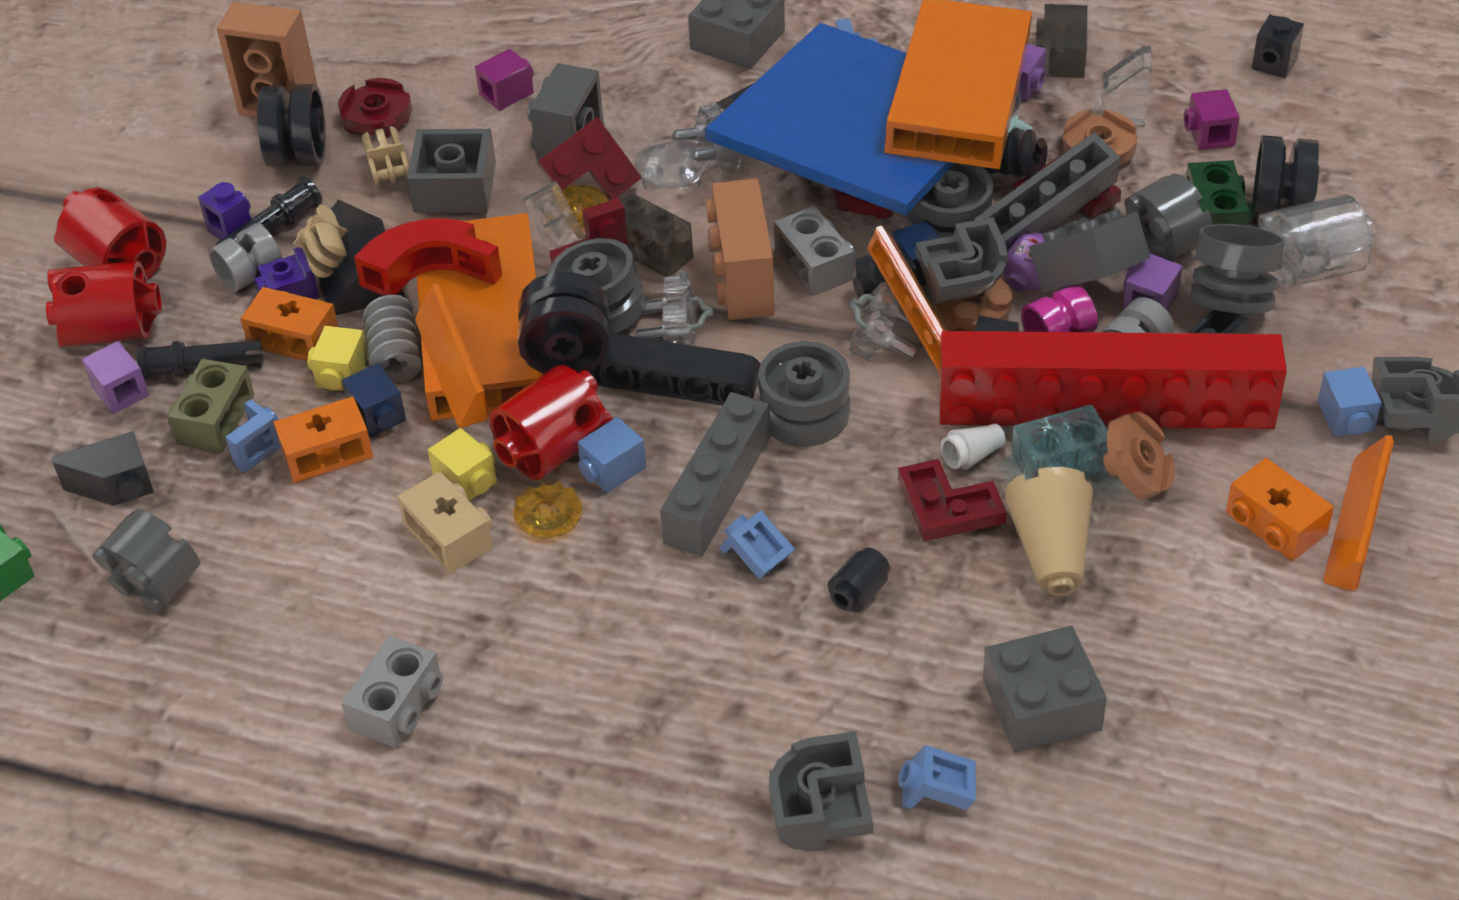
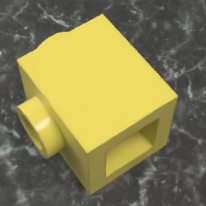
[307,326,369,391]
[427,428,497,501]

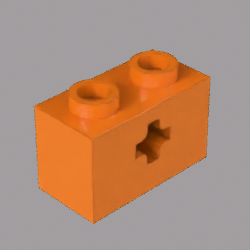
[240,287,338,361]
[273,396,374,483]
[1226,458,1334,562]

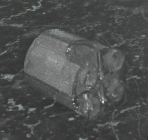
[1258,194,1375,289]

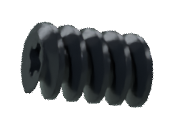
[983,128,1048,178]

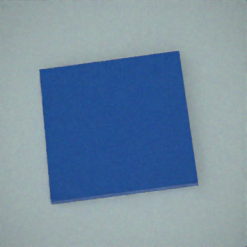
[705,23,955,216]

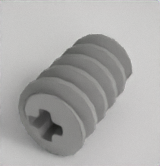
[363,295,421,384]

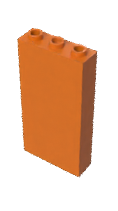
[884,0,1033,169]
[417,213,543,421]

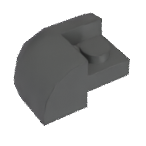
[915,217,1008,304]
[1372,357,1459,443]
[769,731,873,851]

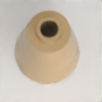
[1005,467,1093,596]

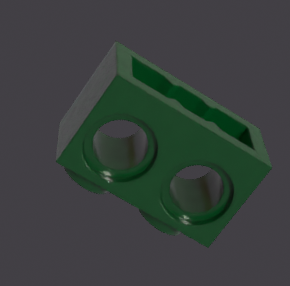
[1186,160,1254,226]

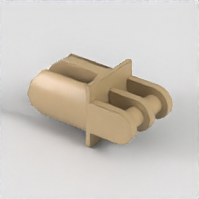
[362,127,409,186]
[293,205,347,278]

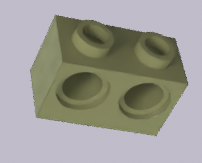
[168,359,255,453]

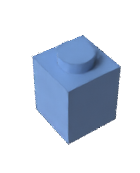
[1318,367,1382,437]
[578,417,647,493]

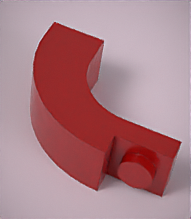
[354,218,502,296]

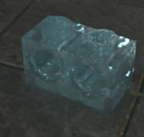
[1011,405,1108,480]

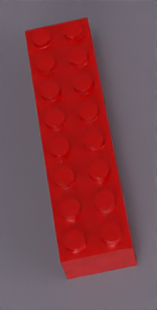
[939,331,1287,429]

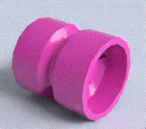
[1021,285,1098,332]

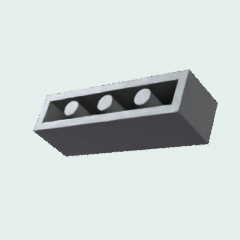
[974,132,1121,250]
[660,392,771,556]

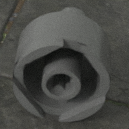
[1124,173,1213,262]
[92,509,201,613]

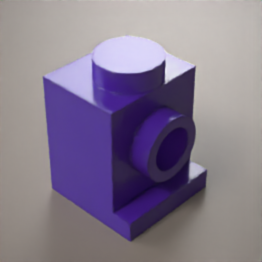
[198,182,252,240]
[254,247,319,300]

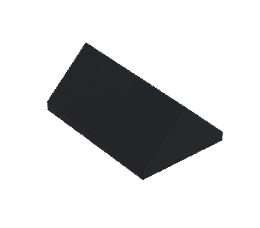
[318,199,405,315]

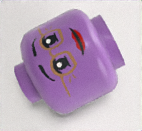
[1003,232,1044,292]

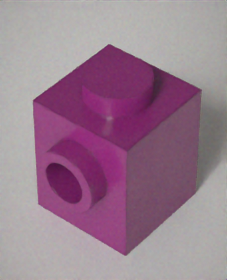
[474,48,534,111]
[1183,89,1240,150]

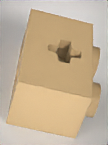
[397,471,493,574]

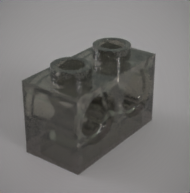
[621,193,694,279]

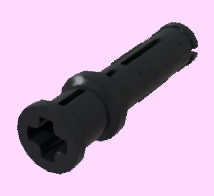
[216,176,323,245]
[137,339,263,380]

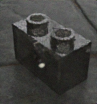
[1035,4,1088,78]

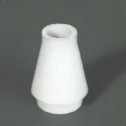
[941,423,1006,470]

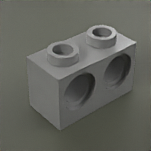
[774,206,856,296]
[341,635,443,748]

